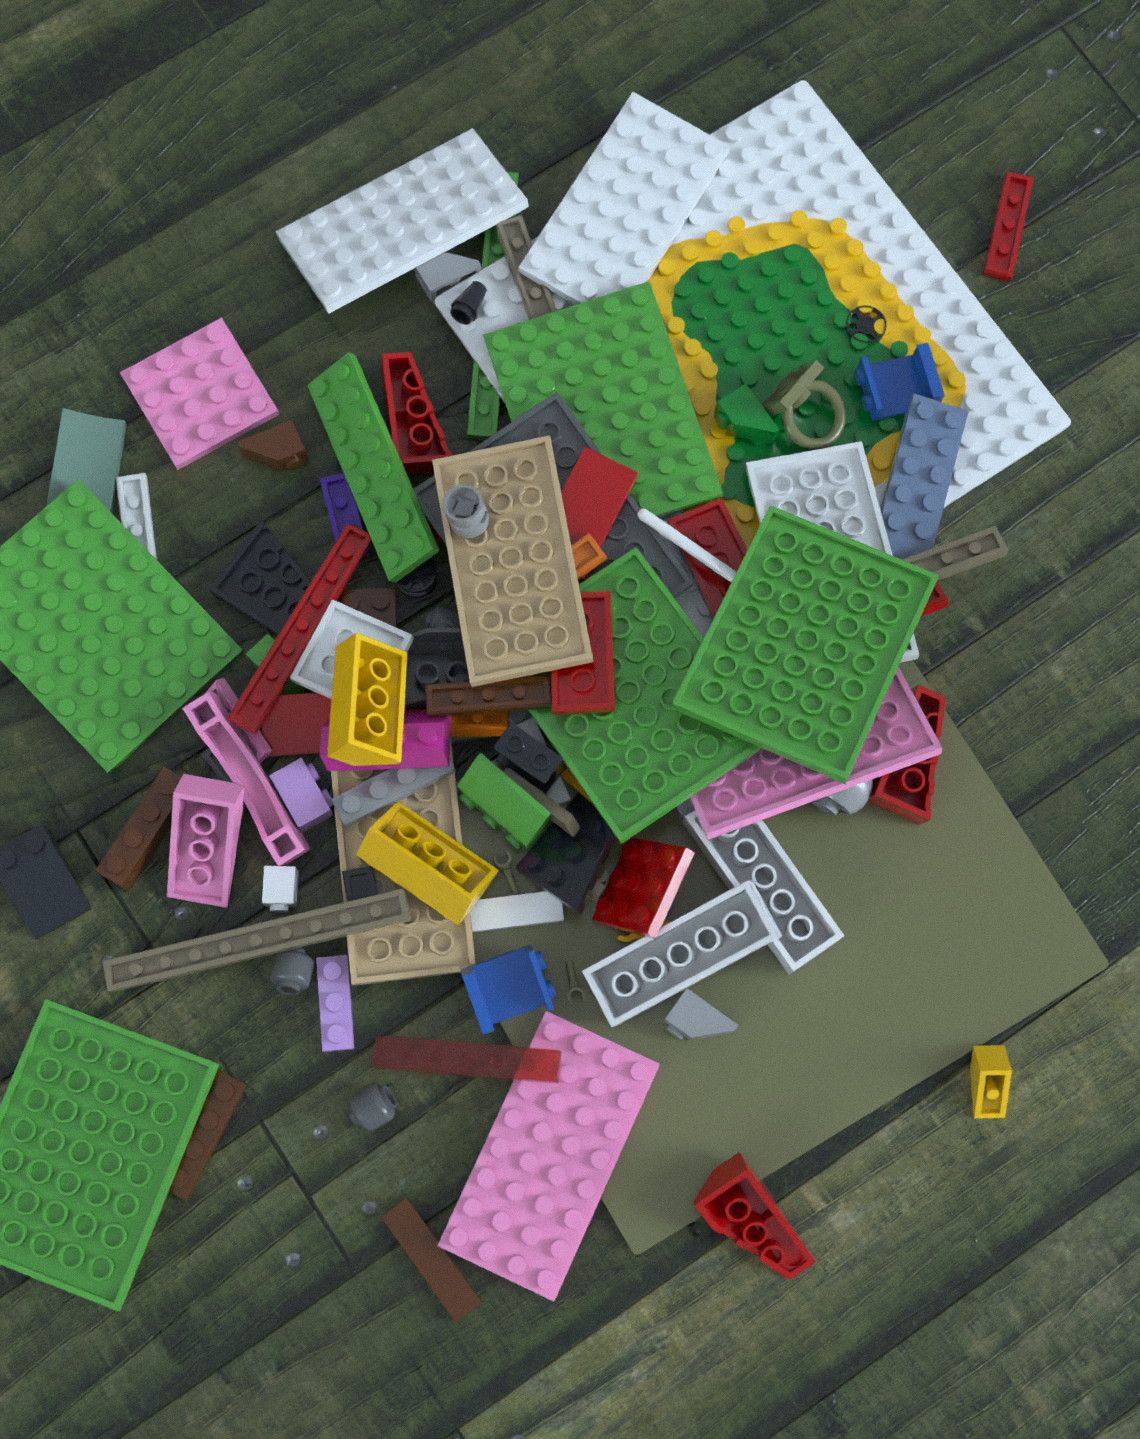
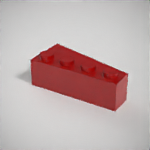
[380,352,453,475]
[868,685,946,825]

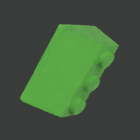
[457,753,551,852]

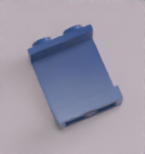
[854,343,945,421]
[460,944,556,1035]

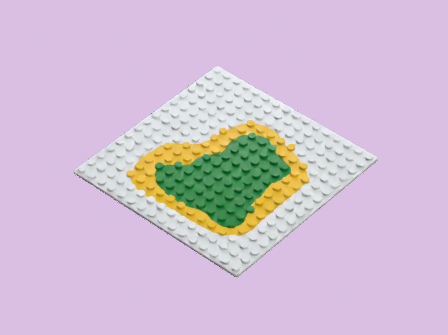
[435,80,1071,637]

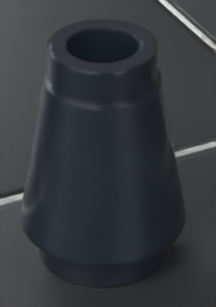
[450,281,487,325]

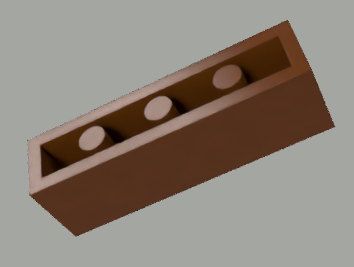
[95,767,182,892]

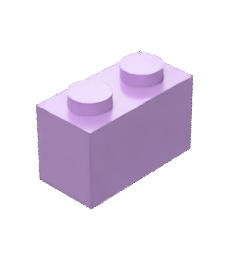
[269,757,334,833]

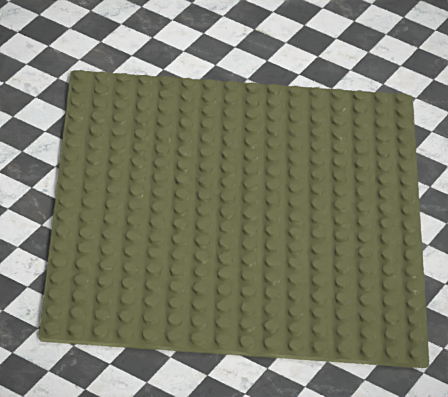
[456,660,1108,1255]

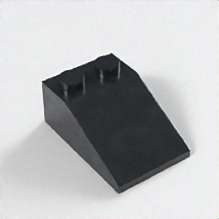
[0,824,92,939]

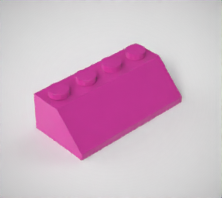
[319,711,452,771]

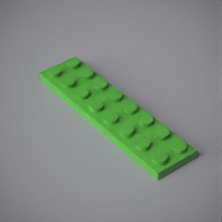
[307,352,440,582]

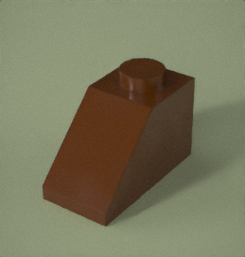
[237,419,308,471]

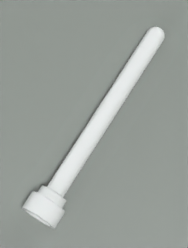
[637,508,737,583]

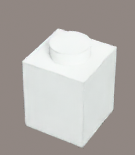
[262,866,299,913]

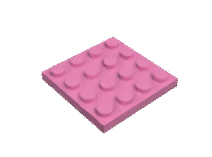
[120,318,279,470]

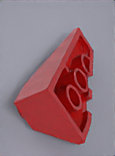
[693,1152,816,1280]

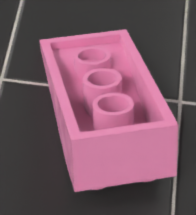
[167,774,245,908]

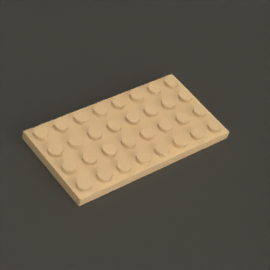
[432,435,594,687]
[331,737,476,986]

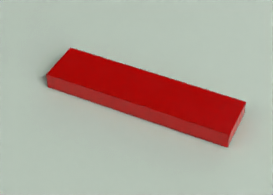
[983,171,1034,282]

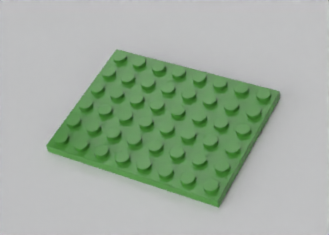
[483,281,723,518]
[0,478,243,774]
[671,505,939,784]
[518,547,763,844]
[0,999,220,1311]

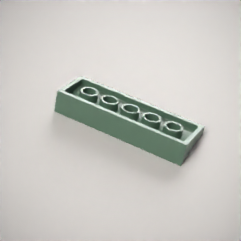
[46,408,127,514]

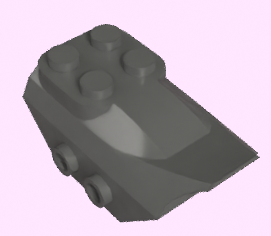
[404,624,470,708]

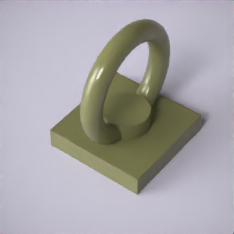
[762,360,846,450]

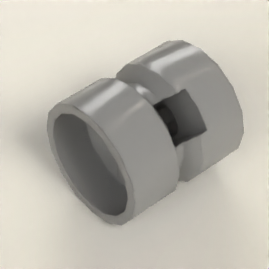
[443,485,489,538]

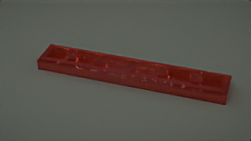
[372,1035,562,1084]

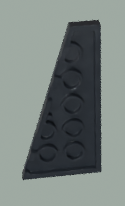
[209,519,311,636]
[515,792,616,915]

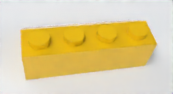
[327,632,408,766]
[356,801,499,925]

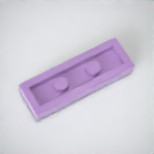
[316,955,355,1052]

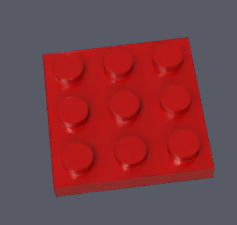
[591,837,694,939]

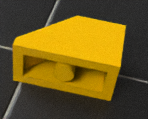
[970,1045,1012,1119]

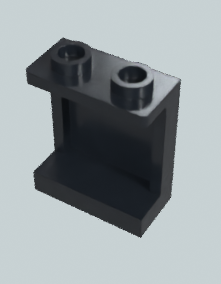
[494,722,564,795]

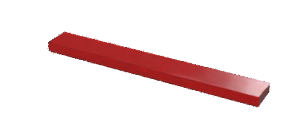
[228,523,372,735]

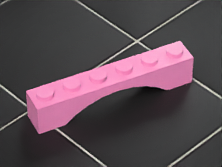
[183,692,311,866]

